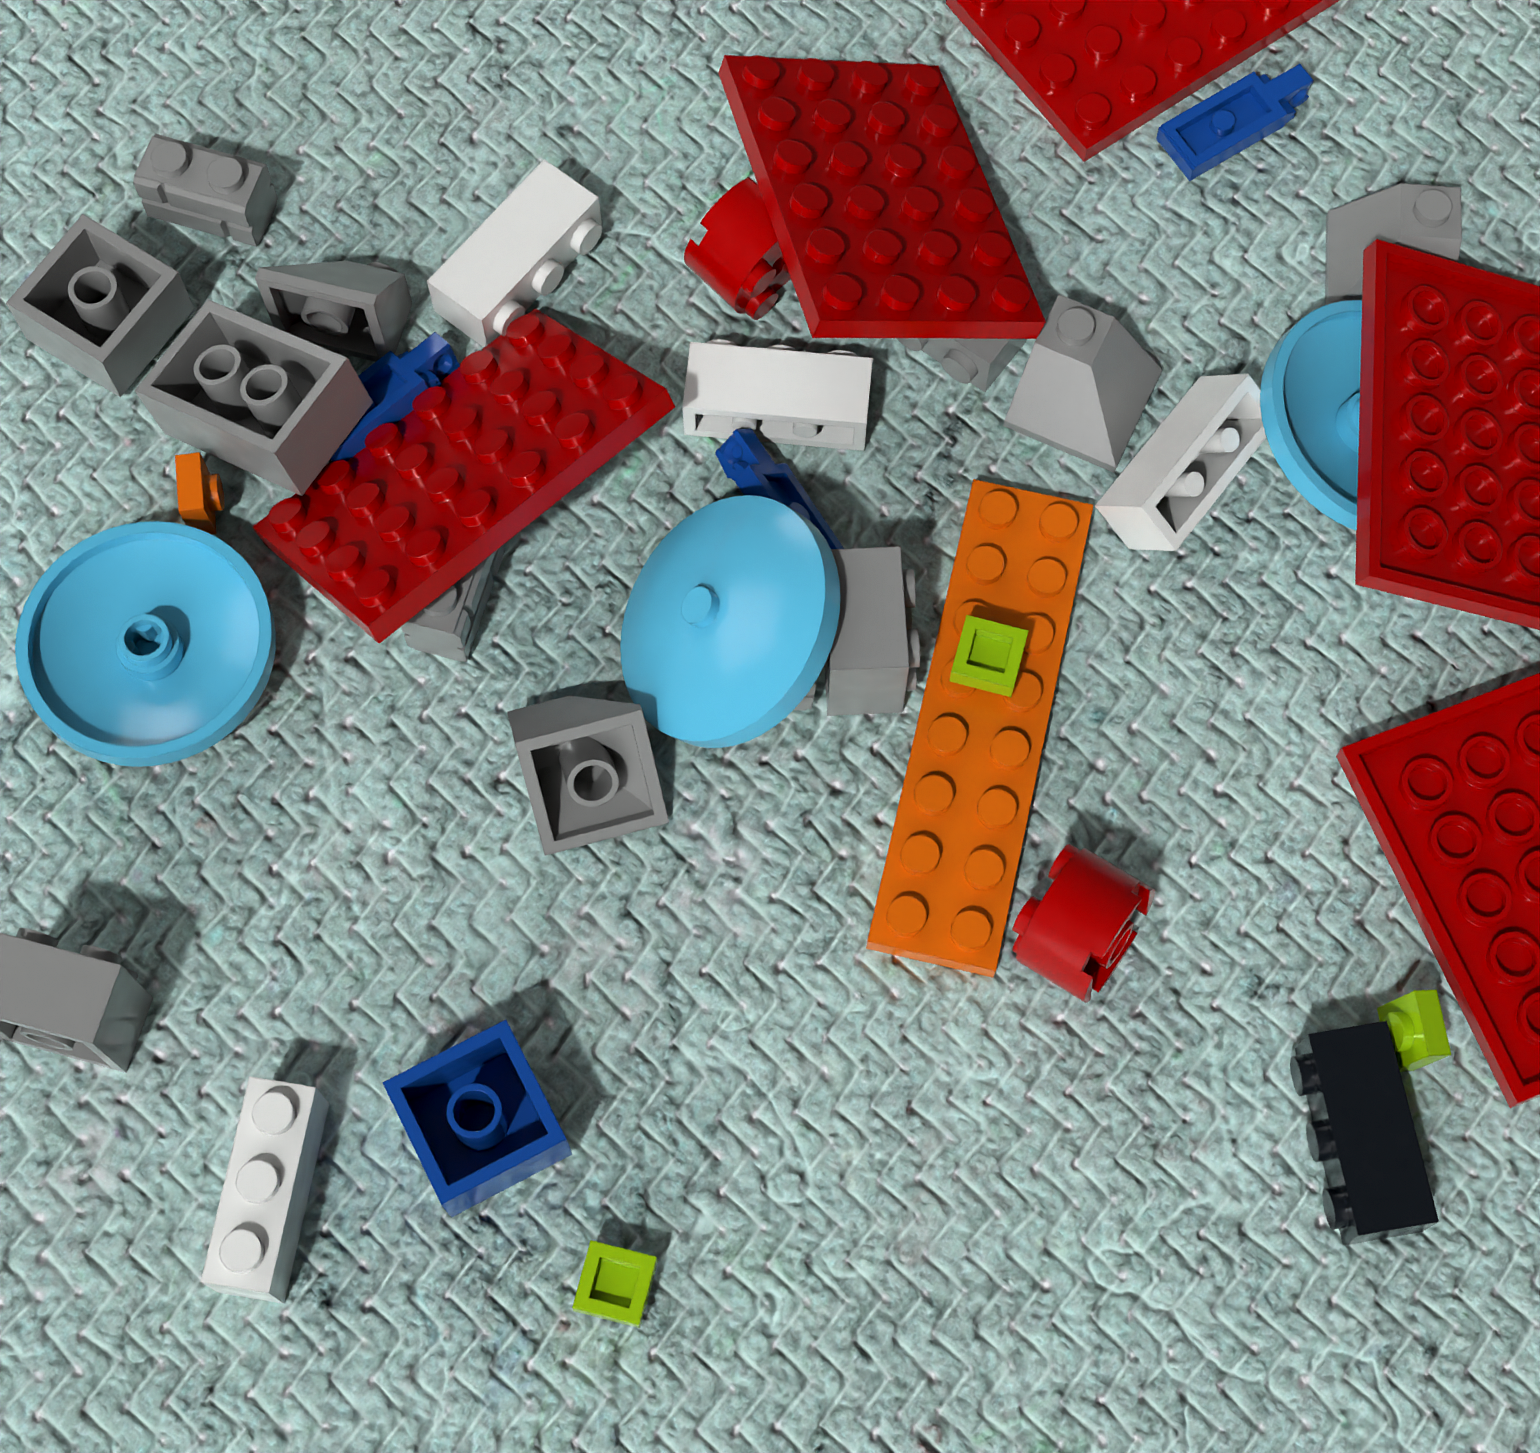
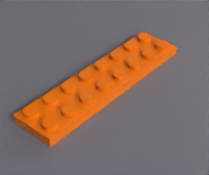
[866,479,1094,978]

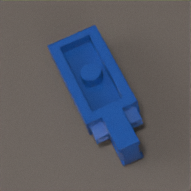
[1156,64,1314,181]
[329,332,460,463]
[715,428,844,549]

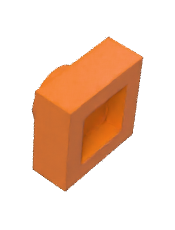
[175,452,225,535]

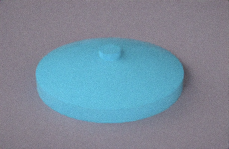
[1260,300,1362,530]
[620,495,841,748]
[15,521,276,767]

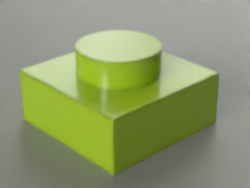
[949,615,1029,697]
[1377,989,1451,1072]
[572,1240,658,1328]

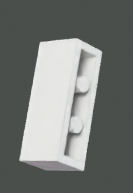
[427,159,603,347]
[682,339,873,451]
[1095,374,1266,551]
[201,1076,330,1304]

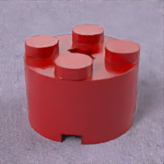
[684,177,791,320]
[1012,844,1155,1003]

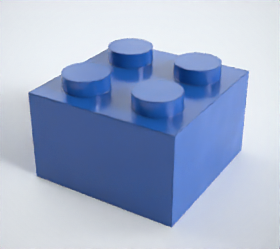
[382,1020,572,1218]

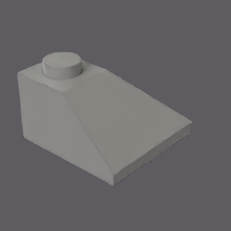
[1325,183,1462,305]
[255,261,412,362]
[1003,294,1162,473]
[507,696,669,856]

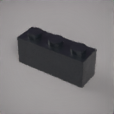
[1290,1021,1439,1246]

